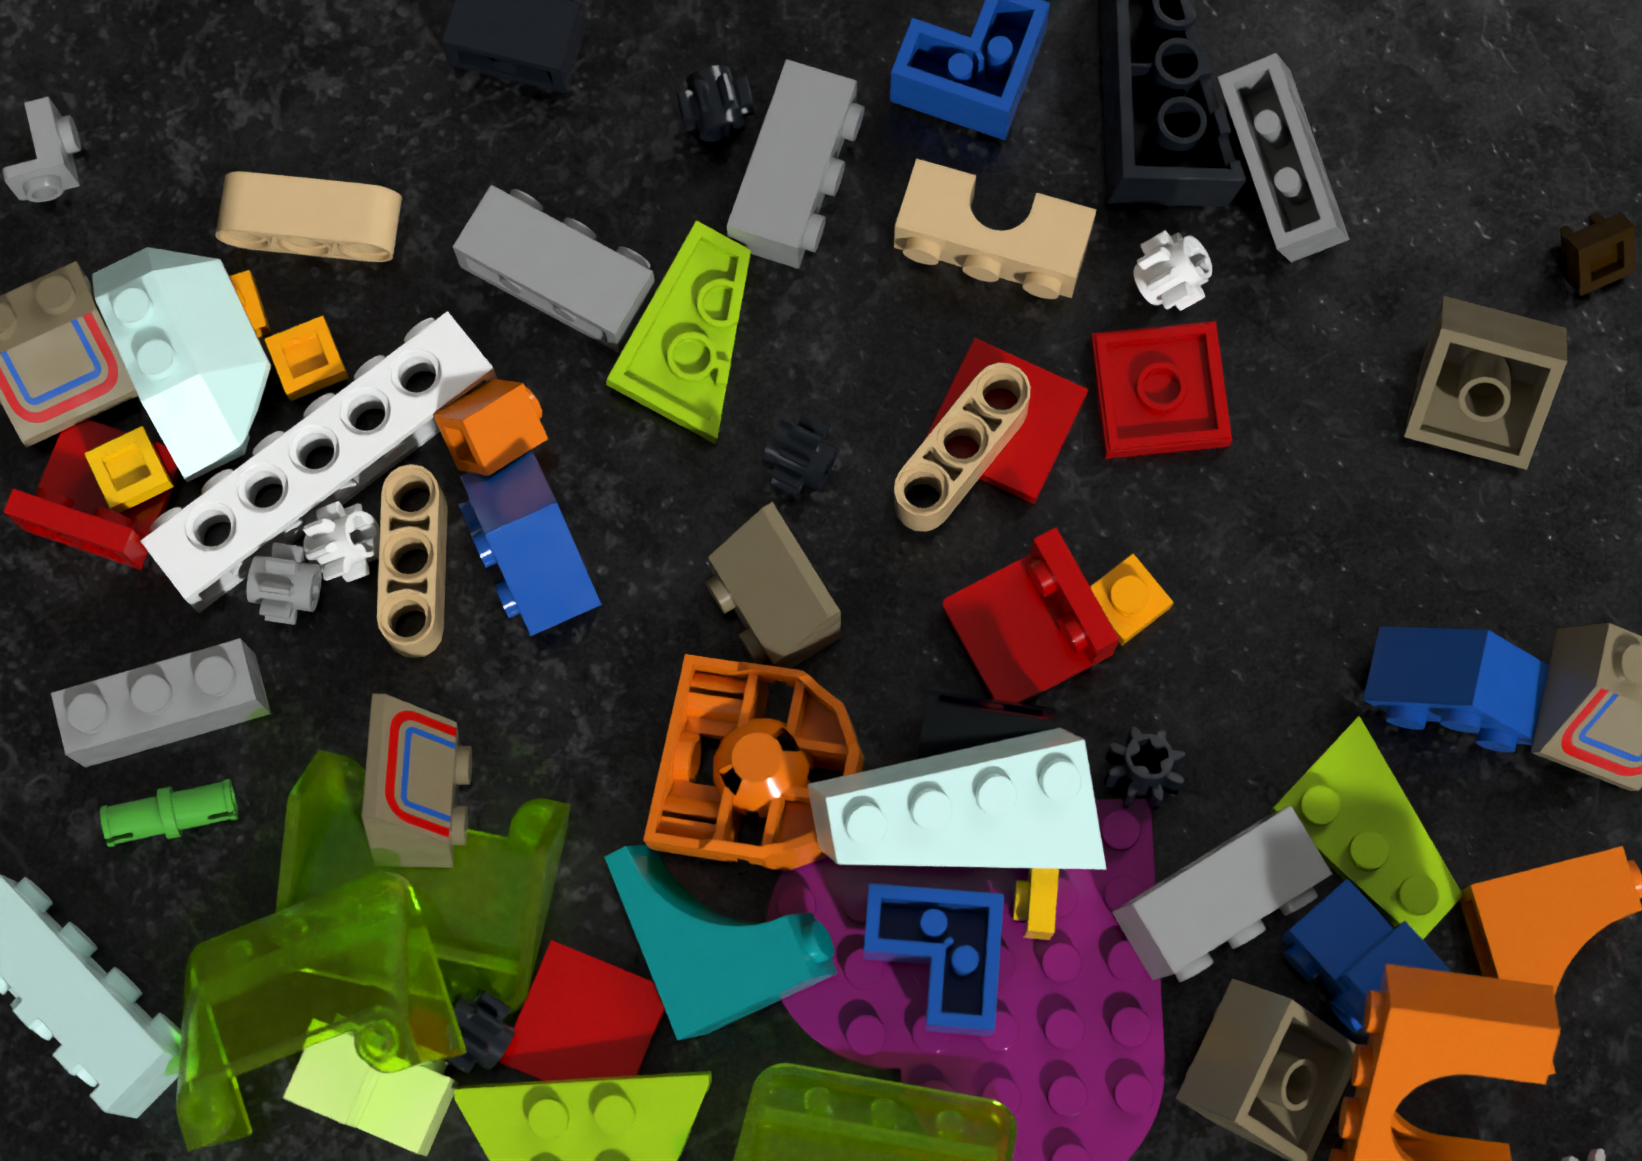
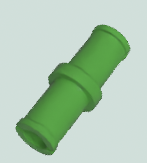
[100,778,239,847]

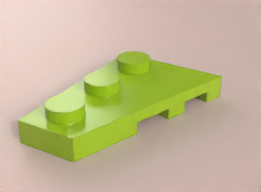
[606,220,751,444]
[1270,716,1463,939]

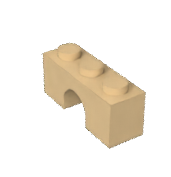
[894,158,1097,299]

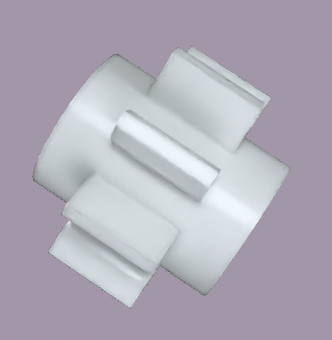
[1134,230,1212,311]
[303,501,380,582]

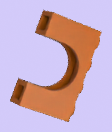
[1329,964,1560,1161]

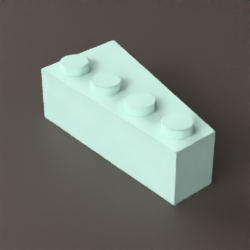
[807,728,1106,869]
[0,874,193,1119]

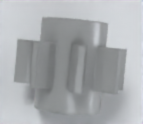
[246,542,322,625]

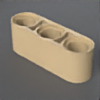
[216,171,402,262]
[894,363,1031,531]
[377,464,448,658]

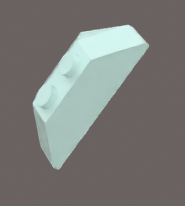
[92,247,271,482]

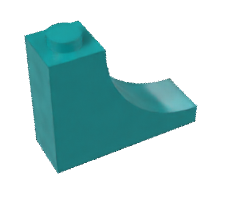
[605,845,838,1040]

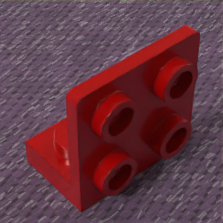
[3,419,181,570]
[942,528,1120,703]

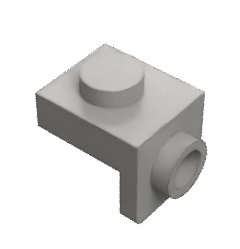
[2,97,81,202]

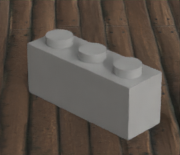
[1218,53,1350,262]
[726,59,865,269]
[453,185,657,353]
[51,638,271,768]
[1112,806,1332,982]

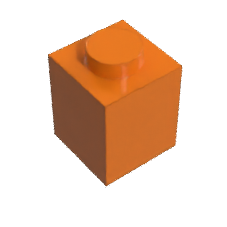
[433,379,548,476]

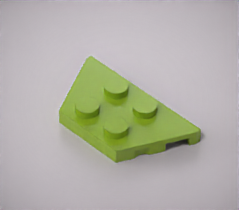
[454,1071,712,1161]

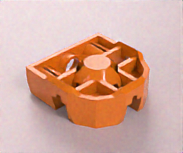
[643,654,865,872]

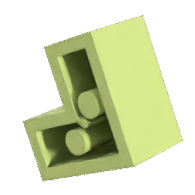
[283,1016,459,1156]

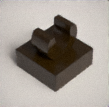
[1560,212,1636,296]

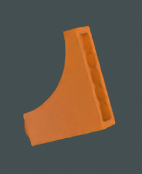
[1460,846,1642,1084]

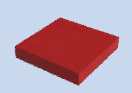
[1090,321,1232,459]
[925,338,1088,504]
[499,940,665,1081]

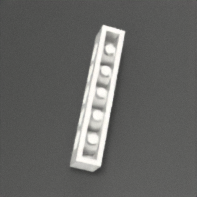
[140,311,498,613]

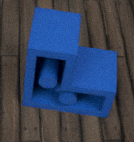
[890,0,1050,140]
[458,449,602,636]
[1363,626,1549,752]
[1280,878,1452,1036]
[863,883,1004,1036]

